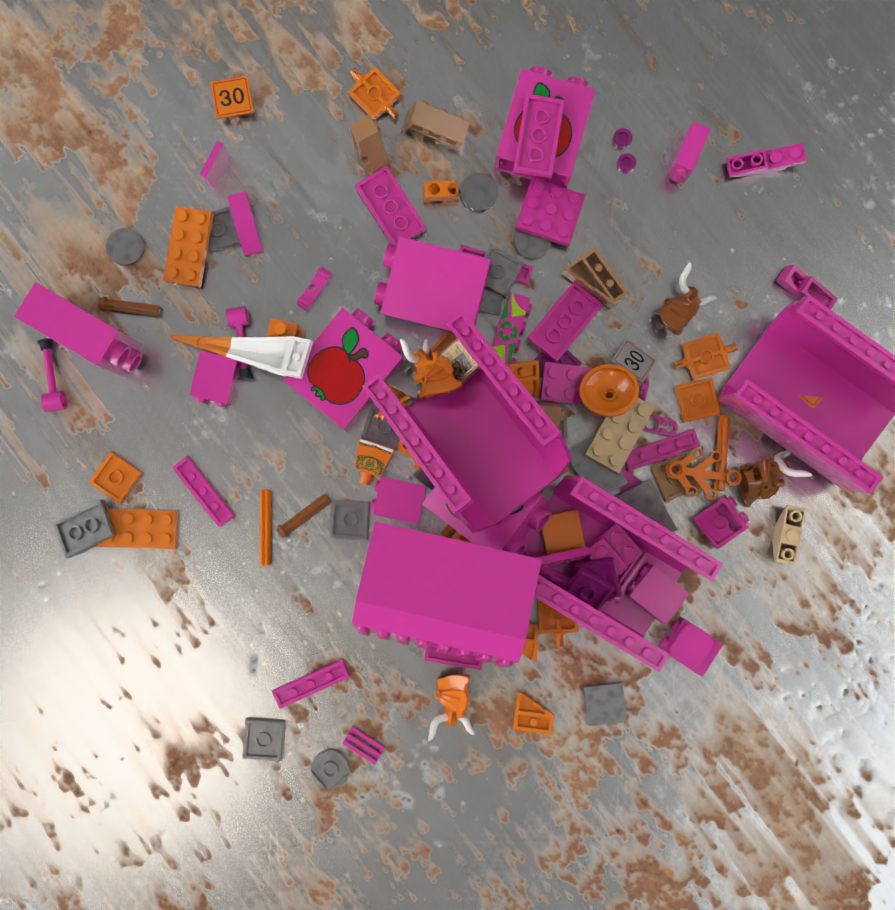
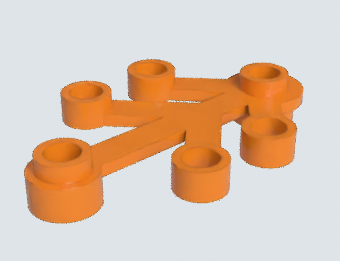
[665,448,742,500]

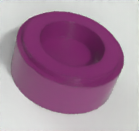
[613,128,632,149]
[617,153,636,174]

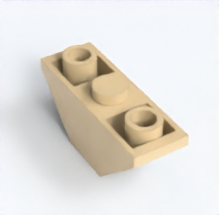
[772,504,806,566]

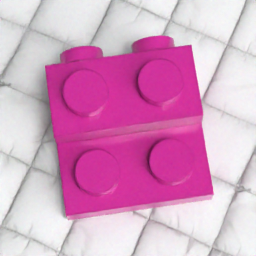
[693,494,750,550]
[587,523,643,575]

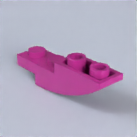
[726,142,807,177]

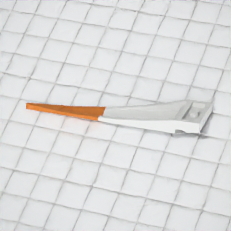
[170,335,313,379]

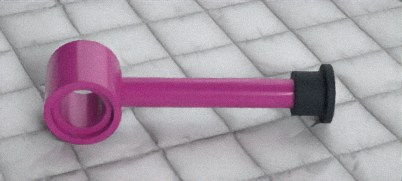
[226,306,253,380]
[37,338,68,413]

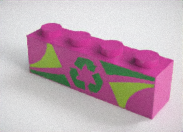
[492,291,532,364]

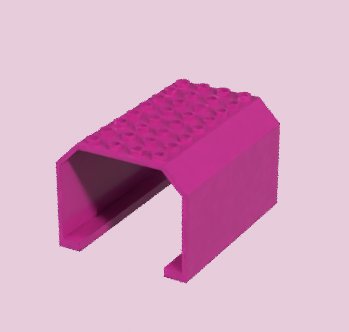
[718,295,895,494]
[362,311,573,533]
[523,475,723,672]
[351,521,542,667]

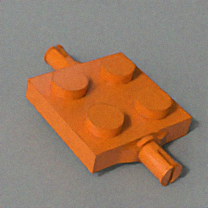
[348,67,401,120]
[674,332,738,380]
[537,599,579,647]

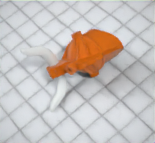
[400,339,463,399]
[428,673,475,741]

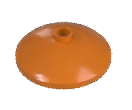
[580,364,639,417]

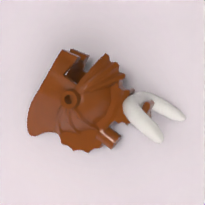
[654,262,717,335]
[740,450,812,507]

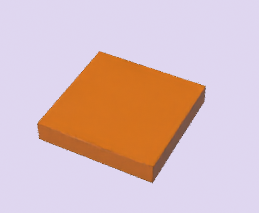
[674,377,721,423]
[88,451,143,504]
[541,509,585,555]

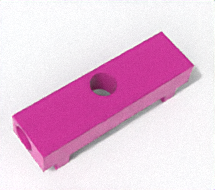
[296,266,333,312]

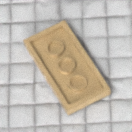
[584,398,655,474]

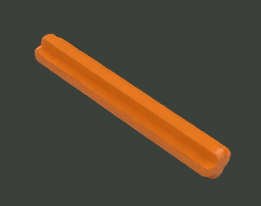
[713,416,730,491]
[260,490,271,566]

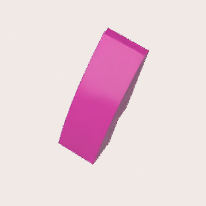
[227,191,263,256]
[776,265,838,310]

